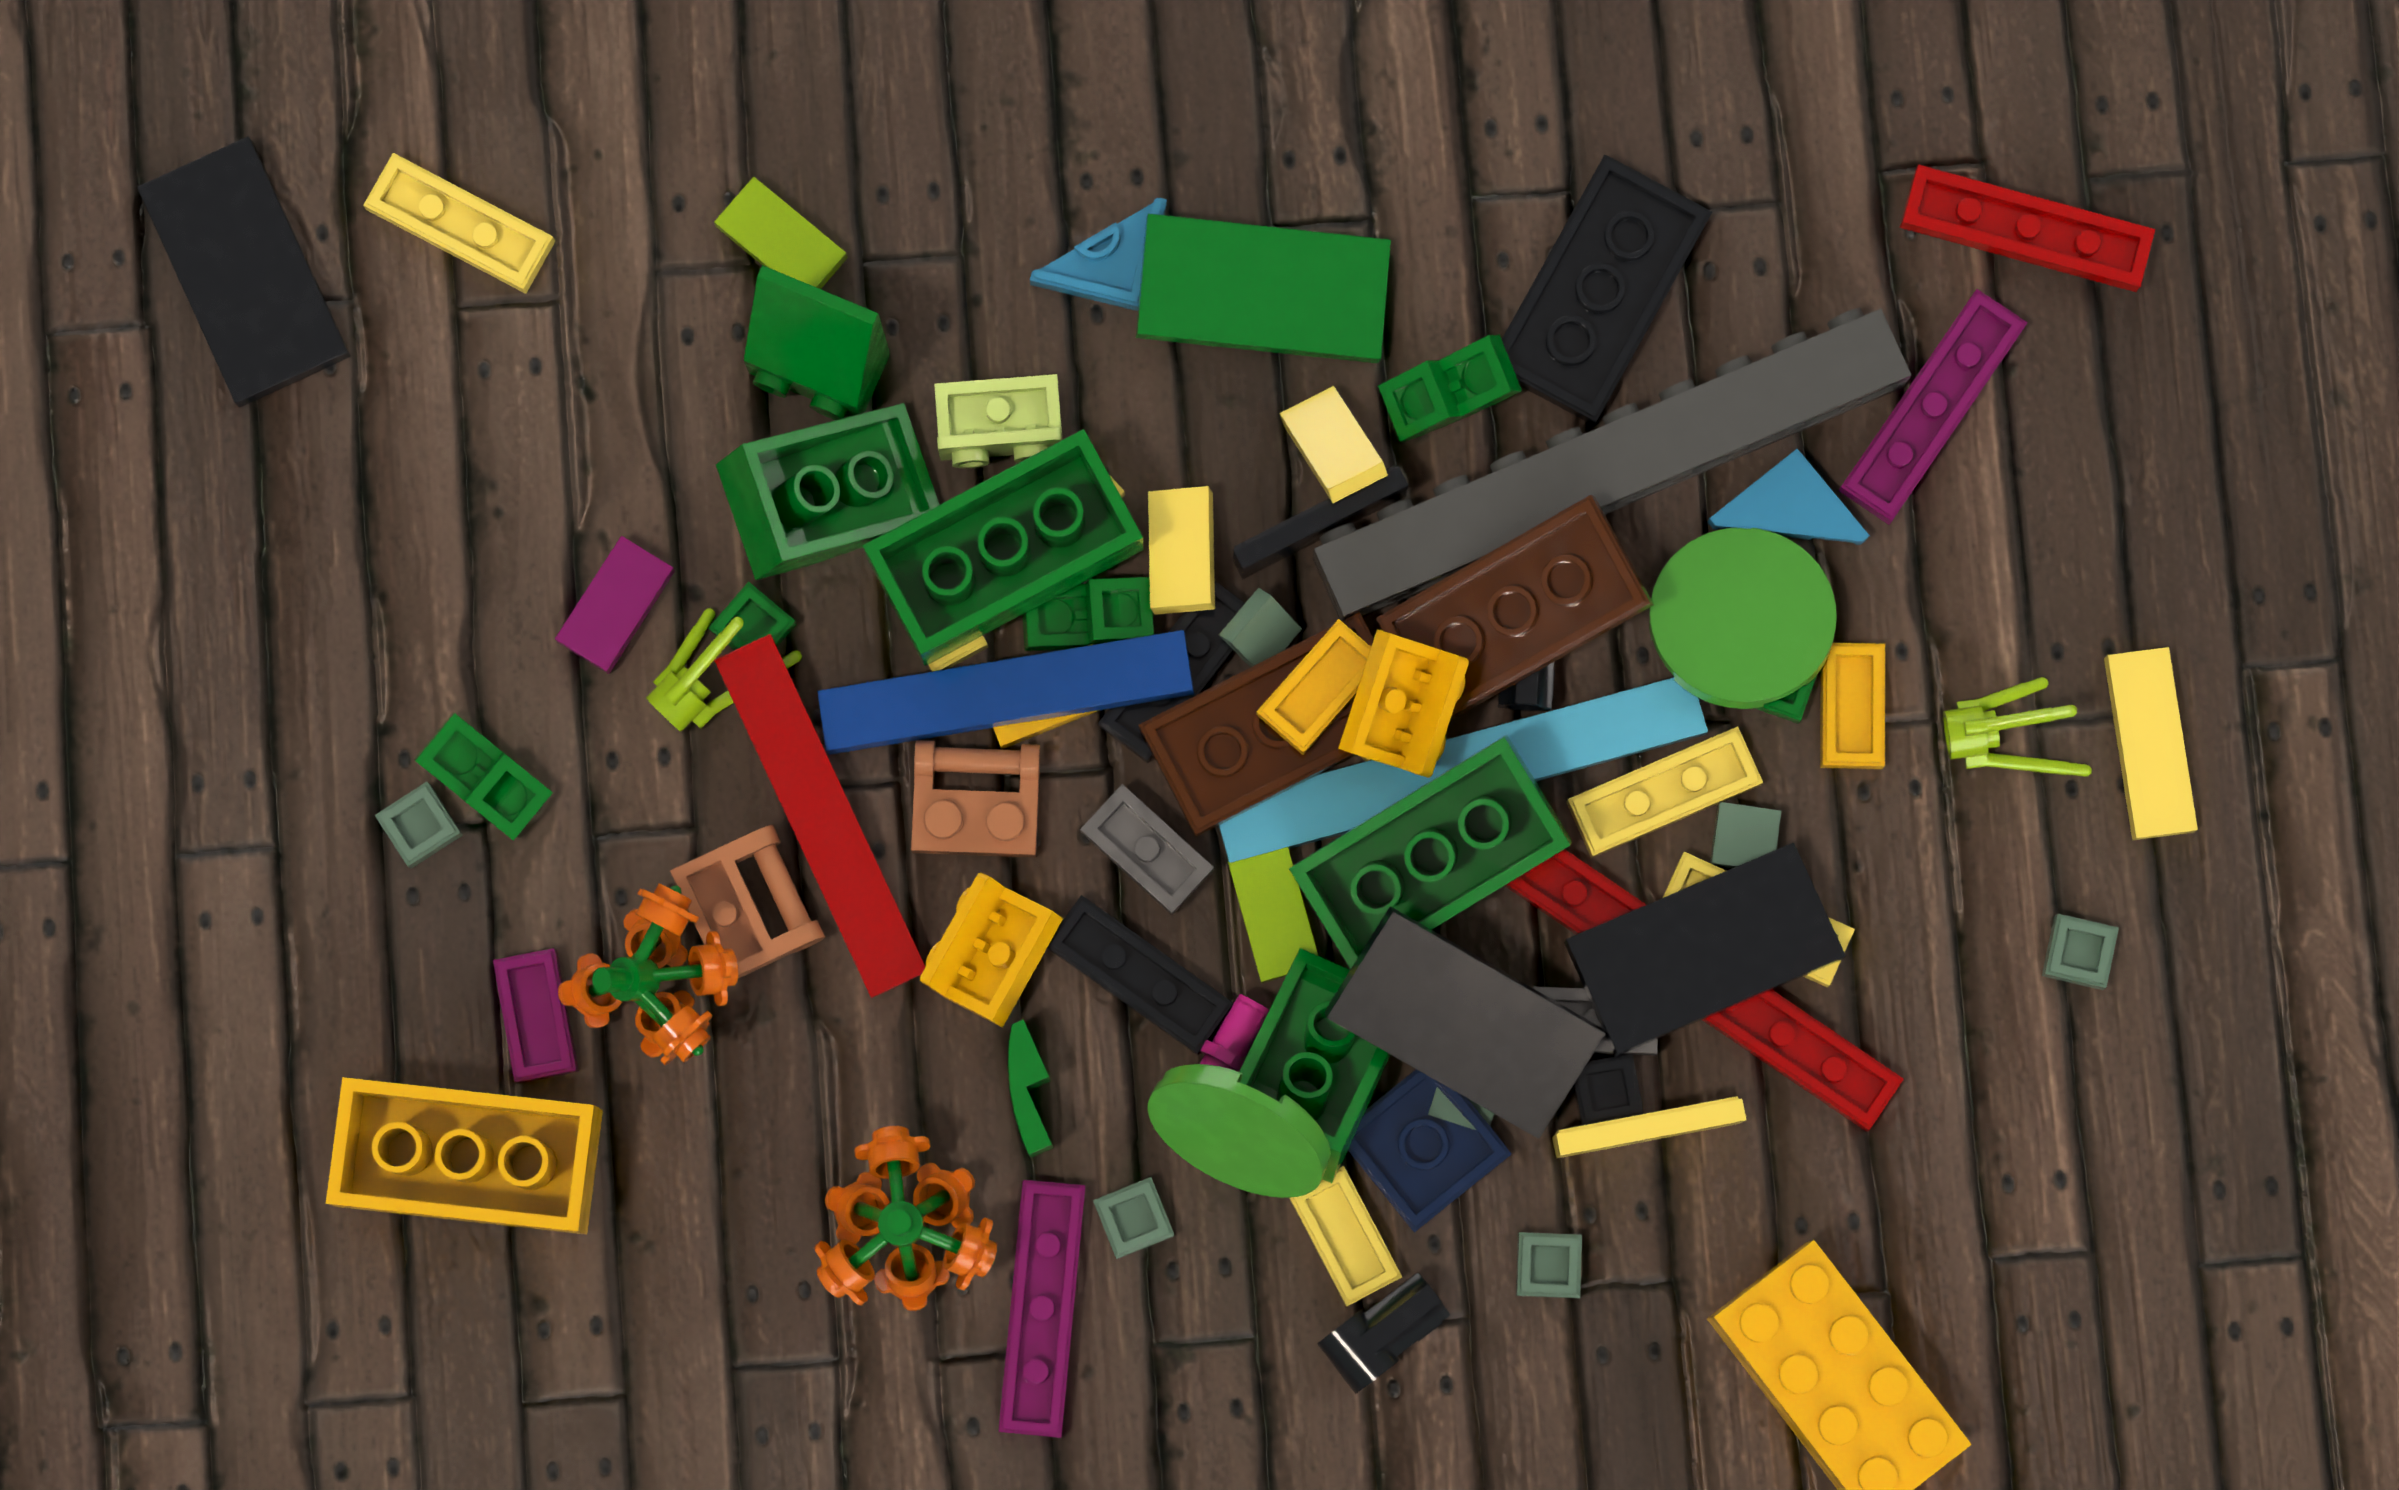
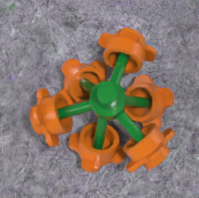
[558,883,738,1065]
[814,1126,997,1311]

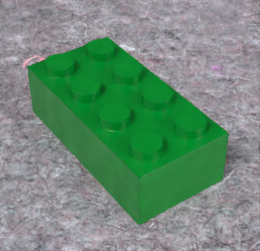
[862,429,1143,666]
[1289,735,1572,969]

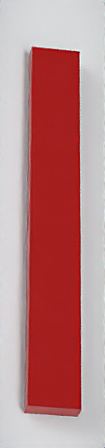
[1504,849,1904,1132]

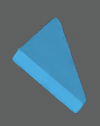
[1030,198,1167,311]
[1707,449,1870,545]

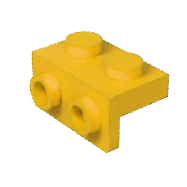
[1338,629,1469,778]
[920,872,1063,1028]

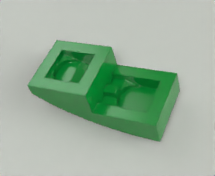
[1378,335,1522,442]
[1022,577,1154,651]
[414,712,553,841]
[1008,1019,1054,1158]

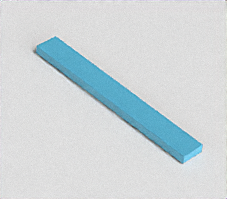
[1219,677,1708,863]

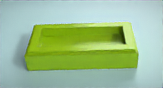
[714,176,848,289]
[1228,847,1318,984]

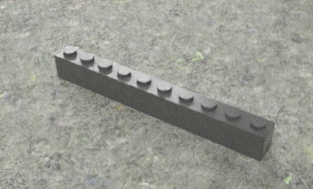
[1313,308,1911,621]

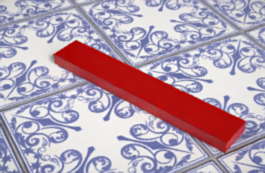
[714,634,926,998]

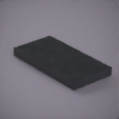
[137,136,351,408]
[1502,155,1712,426]
[1564,842,1846,1057]
[1324,906,1606,1139]

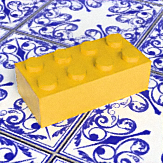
[326,1077,603,1235]
[1707,1240,1972,1490]

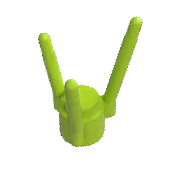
[646,608,802,732]
[1943,677,2092,777]

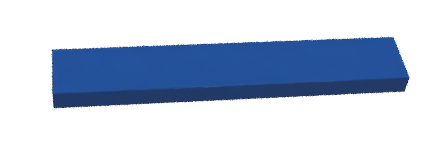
[817,630,1195,755]

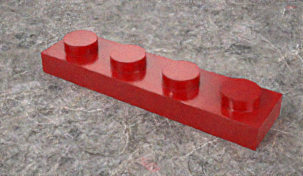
[1899,164,2156,292]

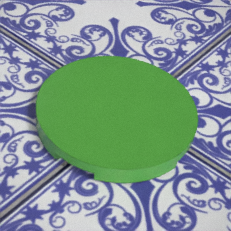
[1649,528,1837,709]
[1148,1064,1331,1198]

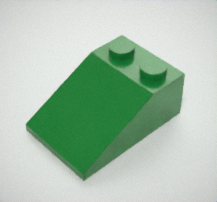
[744,265,890,420]
[716,403,940,580]
[1239,948,1391,1183]

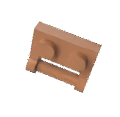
[911,740,1040,858]
[670,825,825,979]

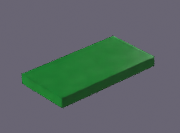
[1136,214,1391,364]

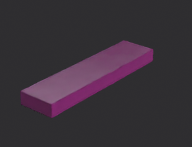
[1838,289,2028,525]
[998,1180,1086,1438]

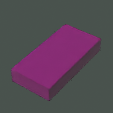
[555,536,675,674]
[493,948,579,1084]

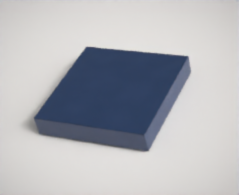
[1348,1069,1512,1233]

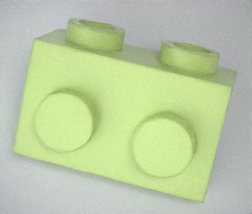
[934,374,1062,468]

